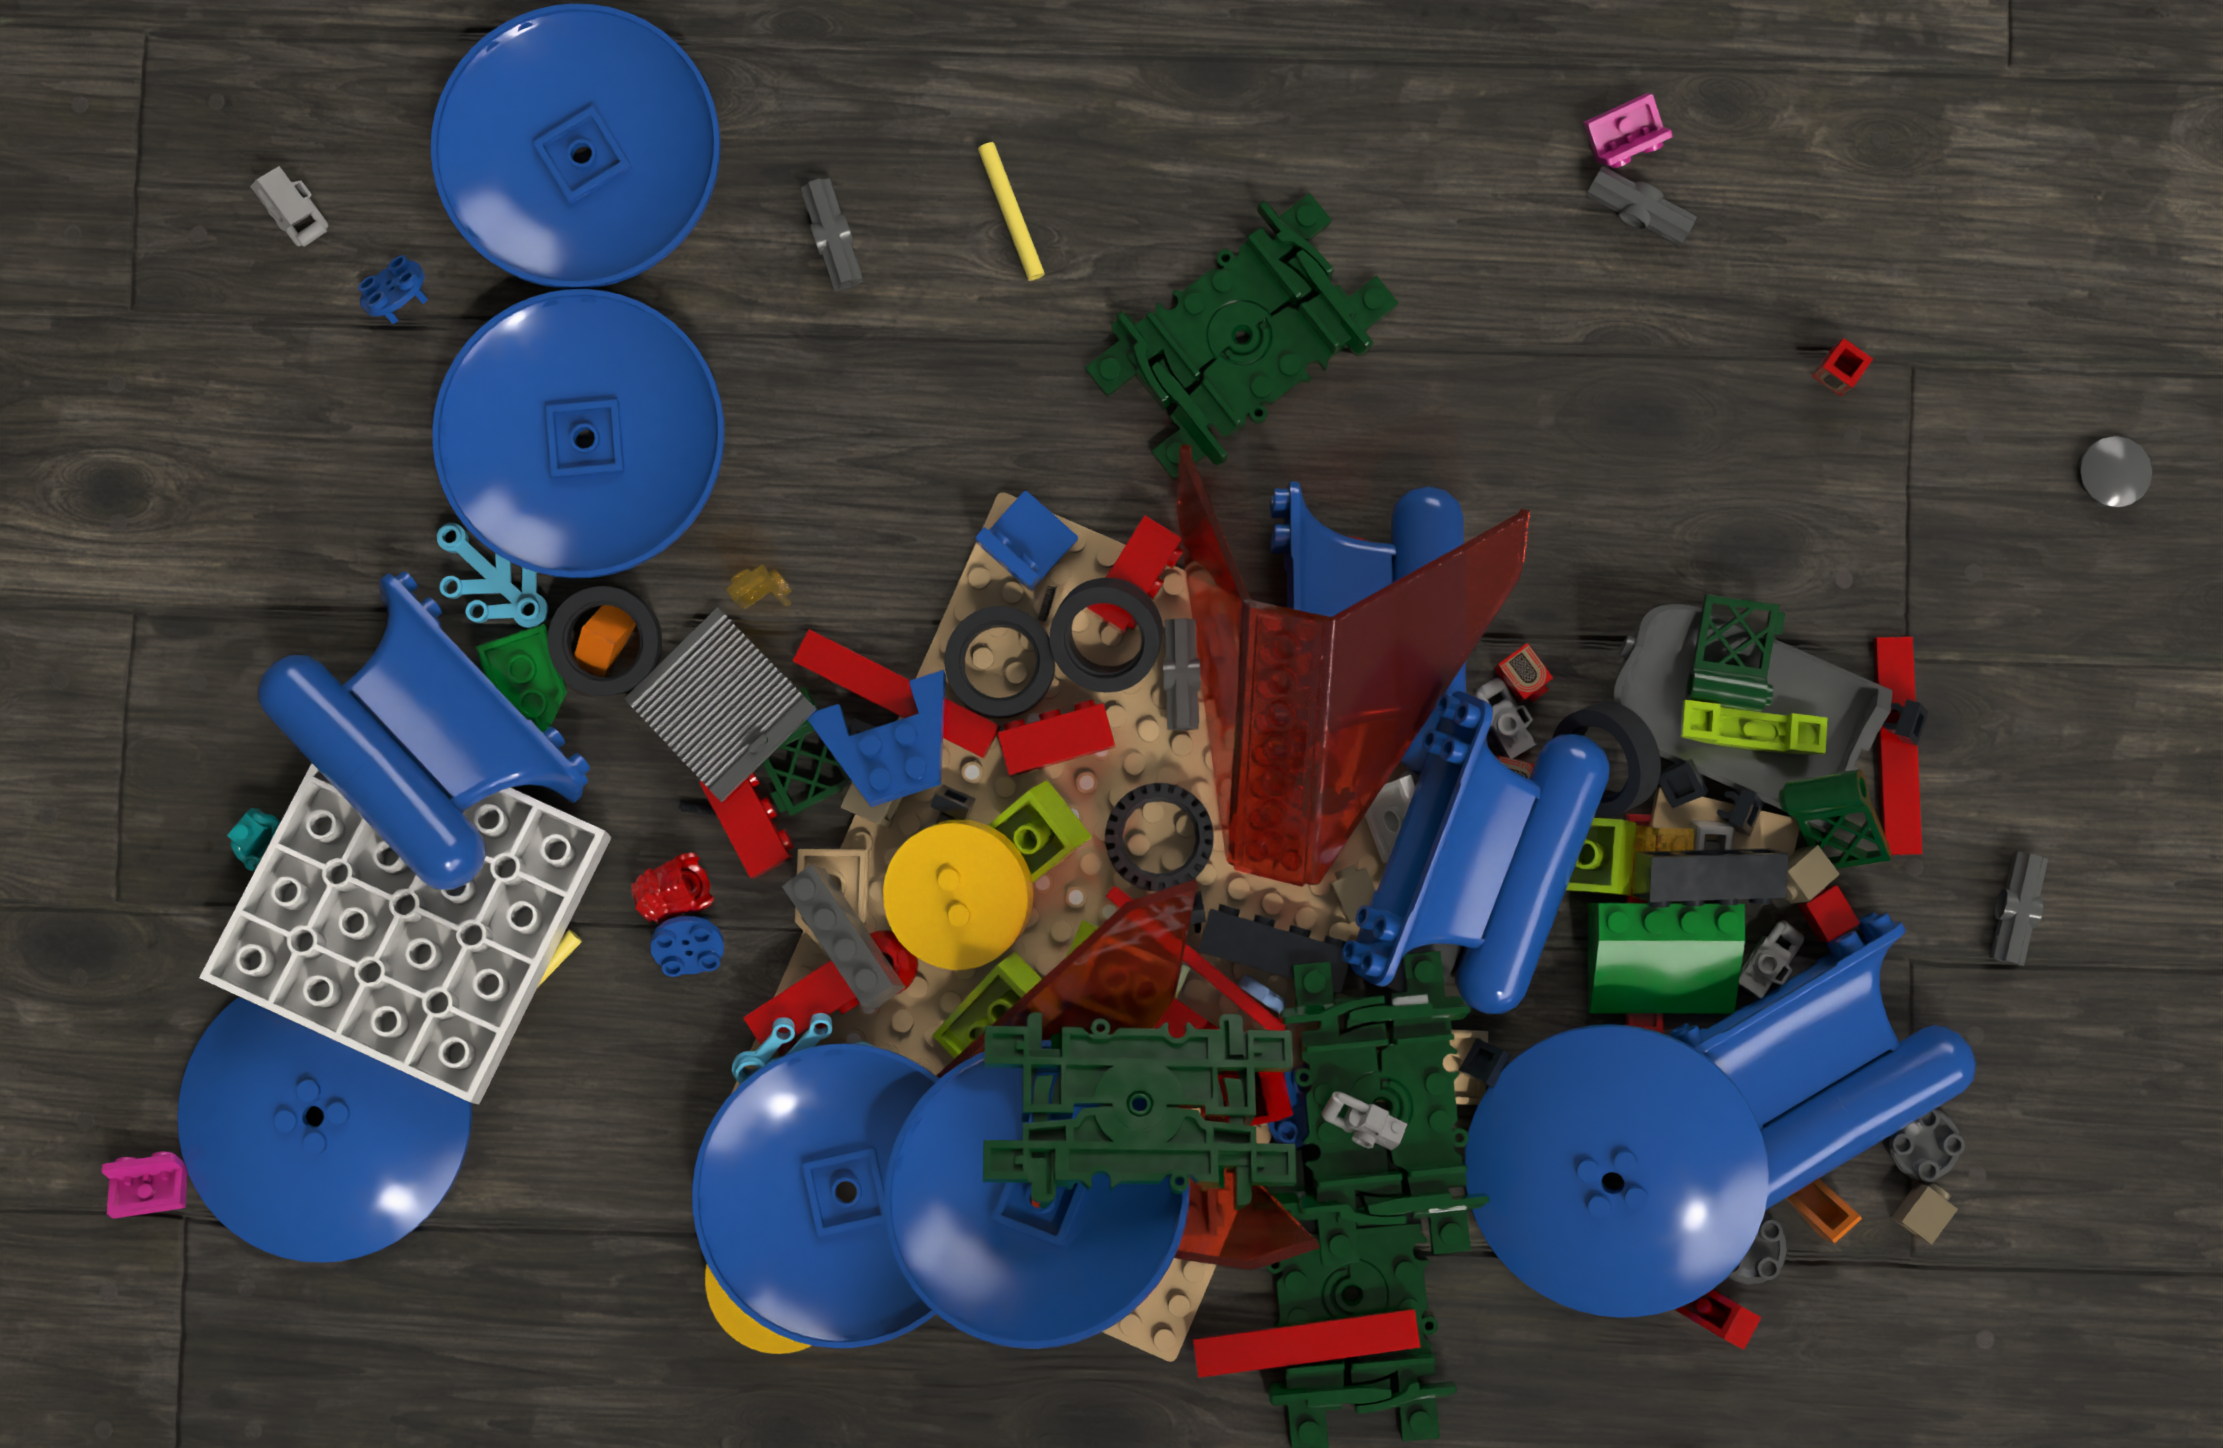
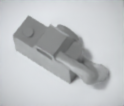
[250,166,328,247]
[1475,678,1536,759]
[1738,920,1804,999]
[1321,1091,1407,1150]

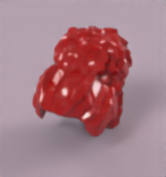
[631,852,714,924]

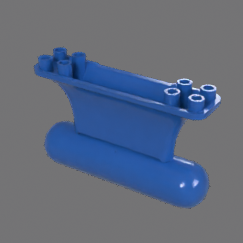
[1270,481,1466,778]
[257,571,590,890]
[1342,691,1610,1014]
[1669,912,1977,1210]

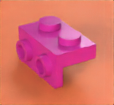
[1583,93,1673,168]
[101,1151,188,1219]

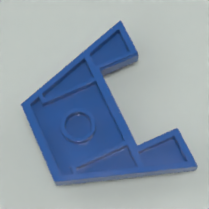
[807,670,946,807]

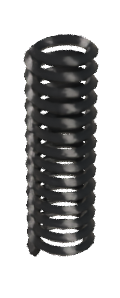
[1037,586,1057,622]
[678,801,716,816]

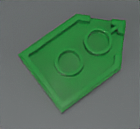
[476,624,568,733]

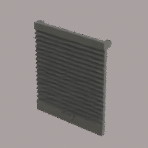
[624,607,817,802]

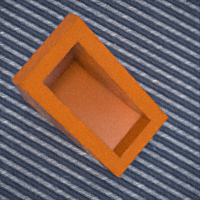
[574,605,636,677]
[1786,1178,1862,1244]

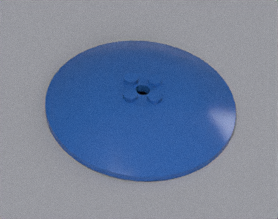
[431,4,721,289]
[432,289,725,578]
[177,997,472,1263]
[1465,1024,1769,1317]
[884,1040,1190,1349]
[692,1043,940,1348]

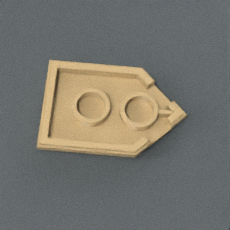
[795,849,869,959]

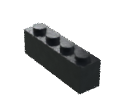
[1633,848,1788,908]
[1197,904,1350,994]

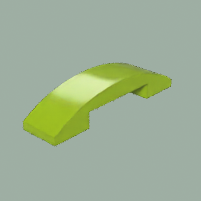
[1680,700,1828,755]

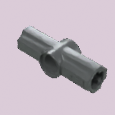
[1586,166,1697,246]
[801,178,864,291]
[1163,618,1200,731]
[1989,851,2048,966]

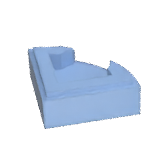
[1237,975,1287,1014]

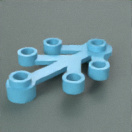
[437,523,549,628]
[732,1013,873,1084]

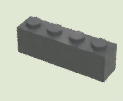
[782,864,905,1009]

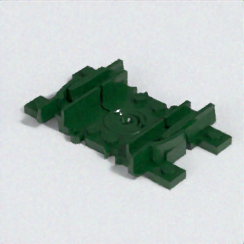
[1085,193,1399,481]
[1280,951,1490,1266]
[983,1012,1297,1210]
[1251,1148,1457,1448]

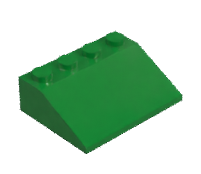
[1587,903,1745,1013]

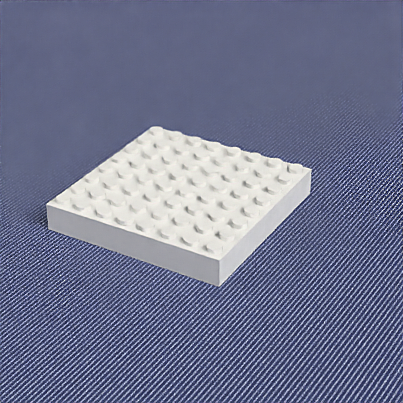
[199,764,612,1104]

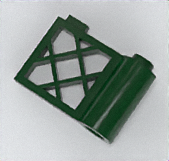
[1686,594,1785,712]
[763,686,850,816]
[1779,769,1892,869]

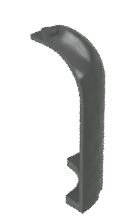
[1614,604,1893,830]

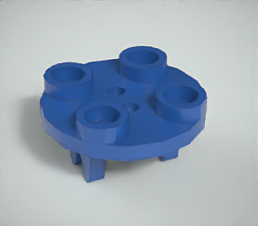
[358,255,428,324]
[651,916,724,977]

